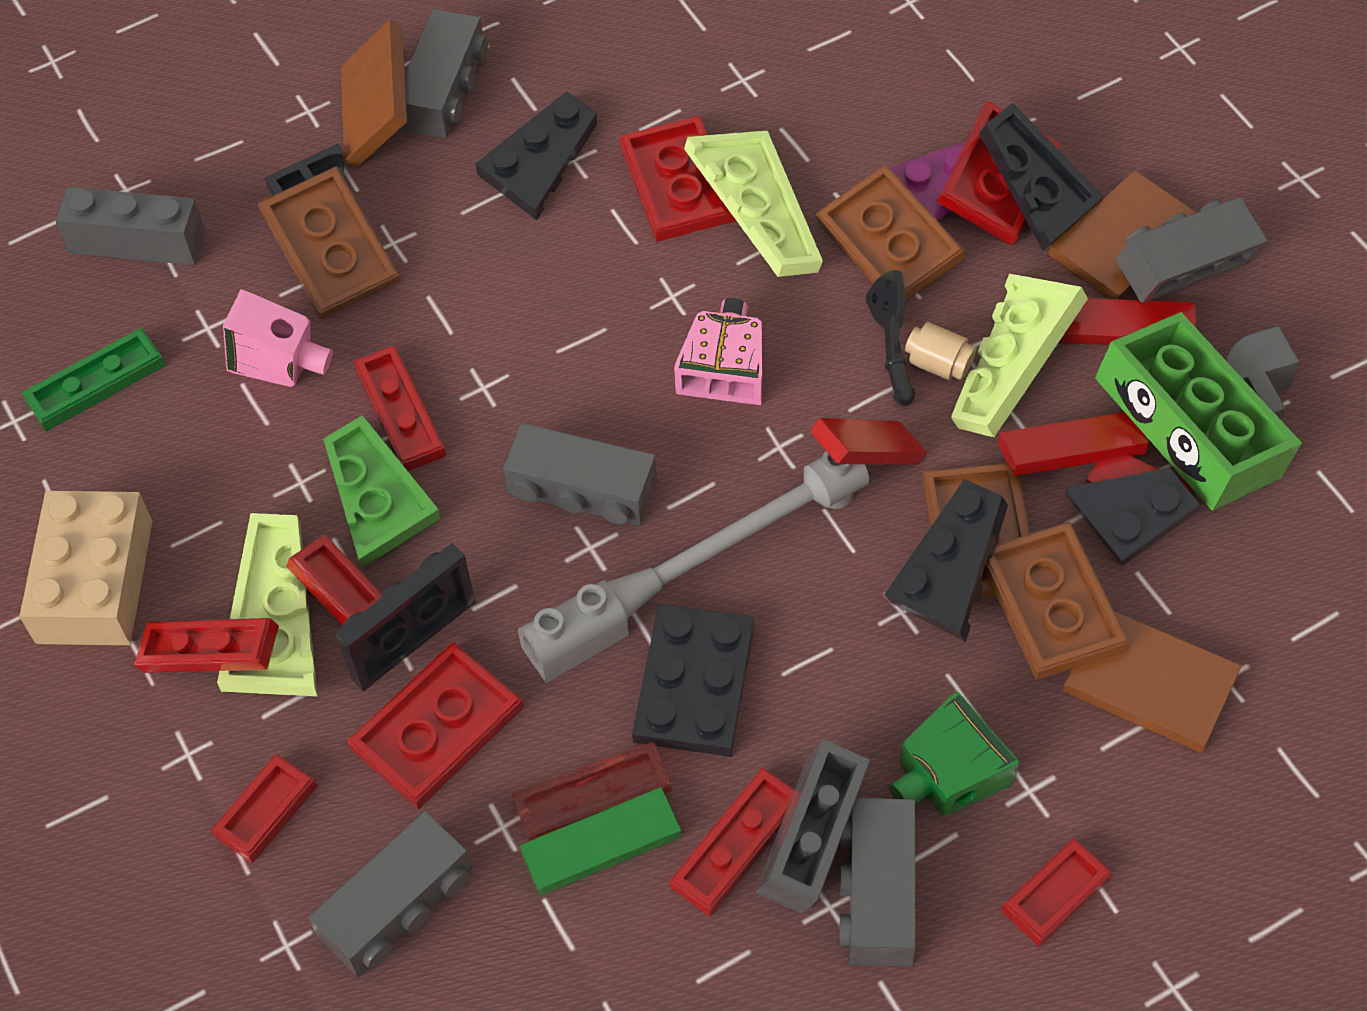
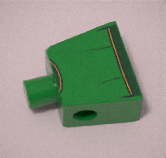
[889,691,1019,816]

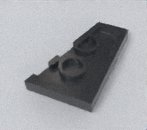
[475,91,597,220]
[979,103,1103,251]
[884,479,1008,642]

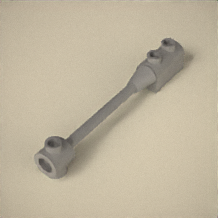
[518,451,869,683]

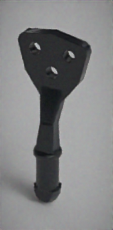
[866,270,915,406]

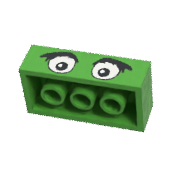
[1095,312,1302,511]

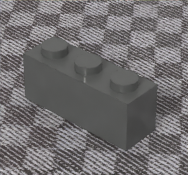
[399,9,488,139]
[56,187,206,265]
[1115,197,1267,304]
[503,423,657,526]
[755,739,870,914]
[839,798,916,967]
[308,811,473,977]

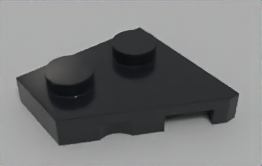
[1065,468,1200,566]

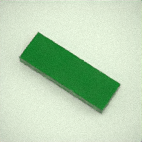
[21,327,166,432]
[519,787,682,896]

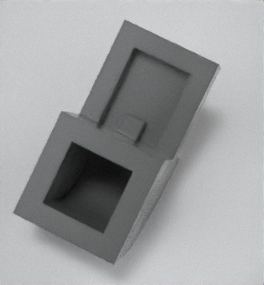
[1226,326,1299,420]

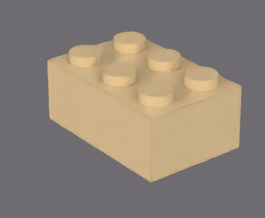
[19,491,153,645]

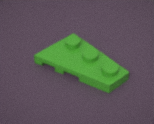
[323,415,441,569]

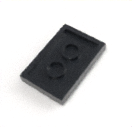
[335,543,476,691]
[632,604,754,757]

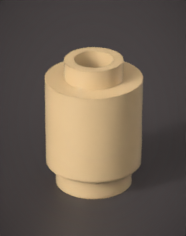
[905,322,977,381]

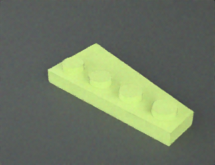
[684,131,823,277]
[951,274,1088,437]
[217,513,318,697]

